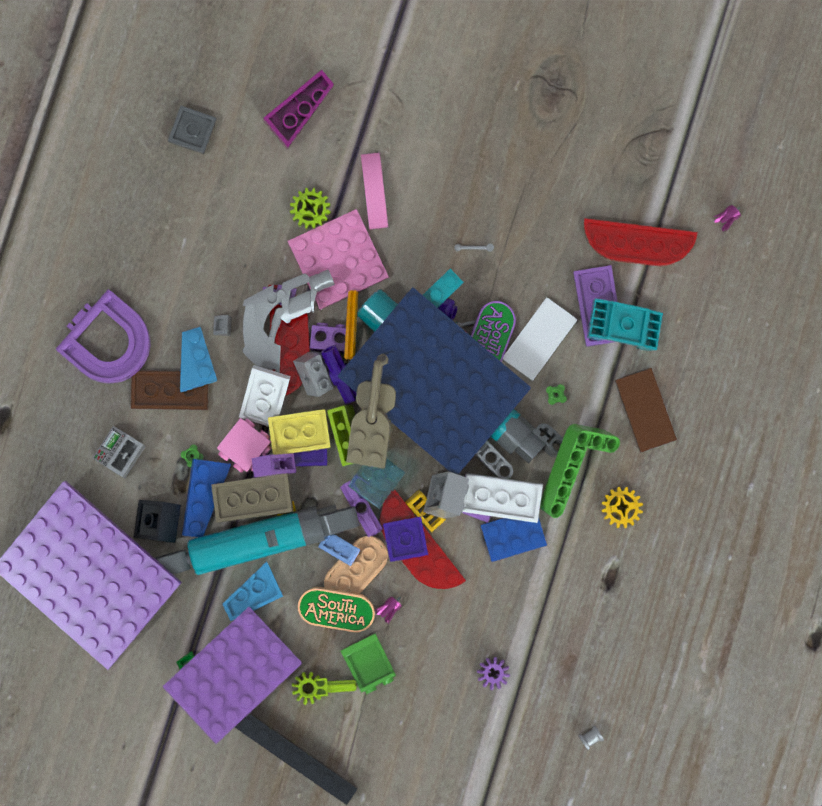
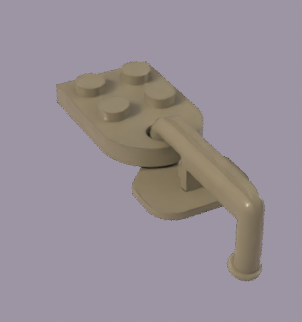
[346,354,396,469]

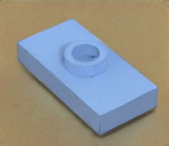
[318,534,360,566]

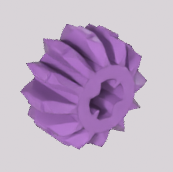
[477,657,510,690]

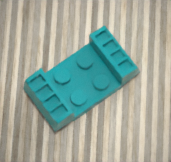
[587,298,663,351]

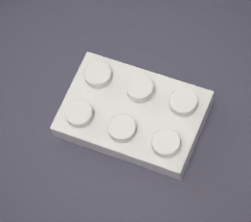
[239,365,291,427]

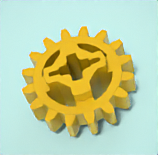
[601,487,643,529]

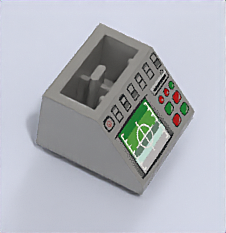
[93,426,146,478]

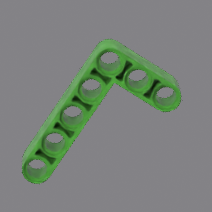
[540,424,620,518]

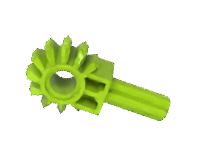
[292,672,356,705]

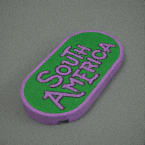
[470,301,516,362]

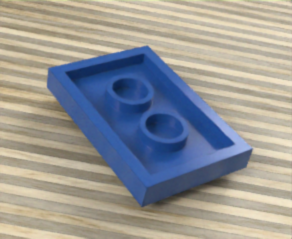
[480,517,547,562]

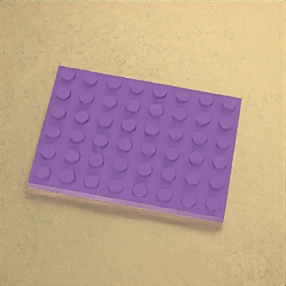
[0,481,182,670]

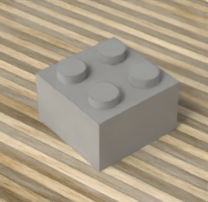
[423,472,469,519]

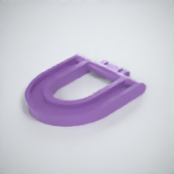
[56,289,150,383]

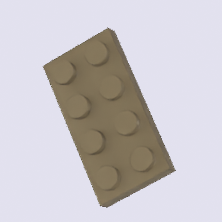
[211,473,293,523]

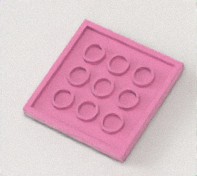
[288,209,389,310]

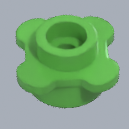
[546,384,567,405]
[181,445,204,467]

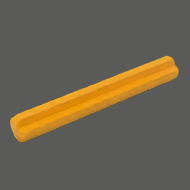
[344,290,358,360]

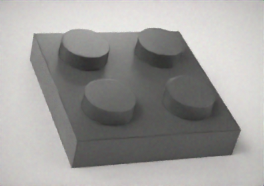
[168,106,217,154]

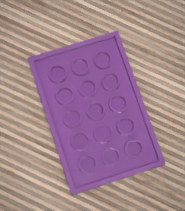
[163,607,302,744]

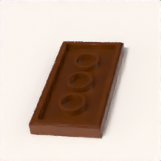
[615,368,677,453]
[131,371,209,410]

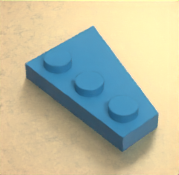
[180,327,217,392]
[223,561,283,621]

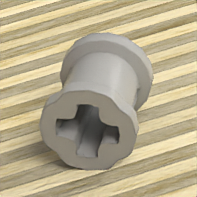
[578,725,604,750]

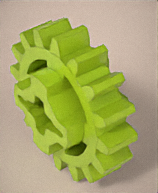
[290,188,331,230]

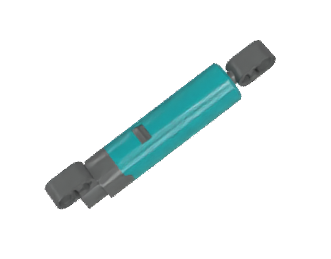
[154,504,360,575]

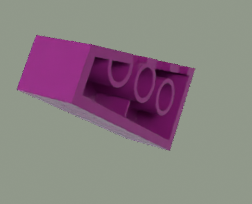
[263,70,334,149]

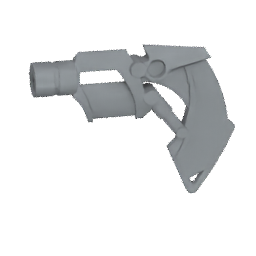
[242,269,335,373]

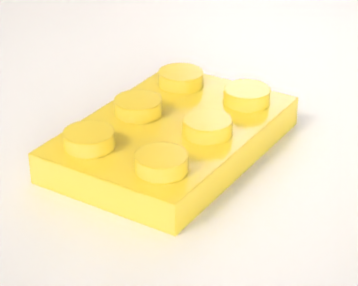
[268,409,331,455]

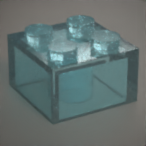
[348,459,406,509]

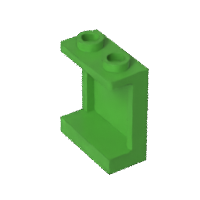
[341,634,396,695]

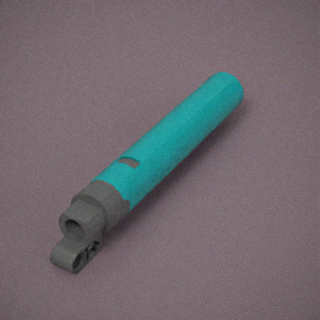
[357,289,563,464]

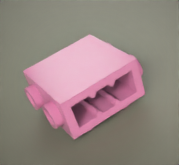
[217,418,272,473]

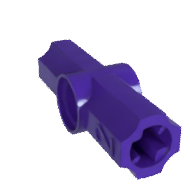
[321,345,357,404]

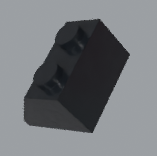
[133,500,181,543]

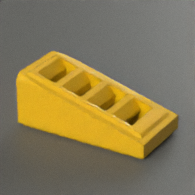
[405,490,446,532]

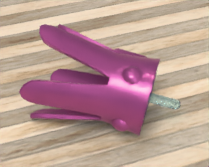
[713,205,741,231]
[375,596,402,624]

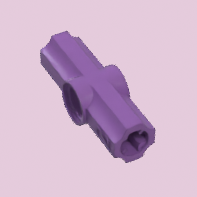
[340,479,383,538]

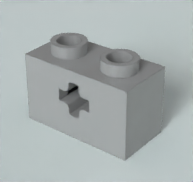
[293,352,333,397]

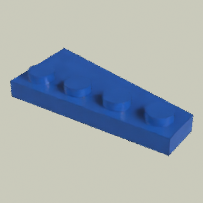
[182,459,231,537]

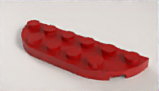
[584,218,698,266]
[268,285,310,397]
[380,490,466,589]

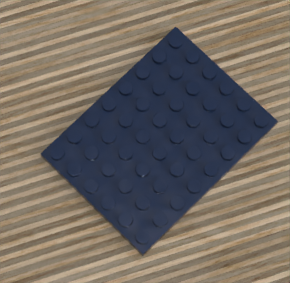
[337,287,531,475]

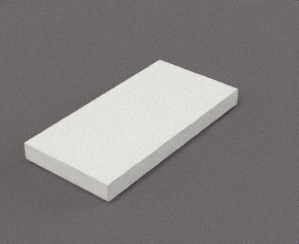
[503,297,578,381]
[463,473,543,523]

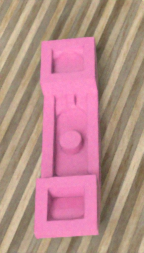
[361,153,388,230]

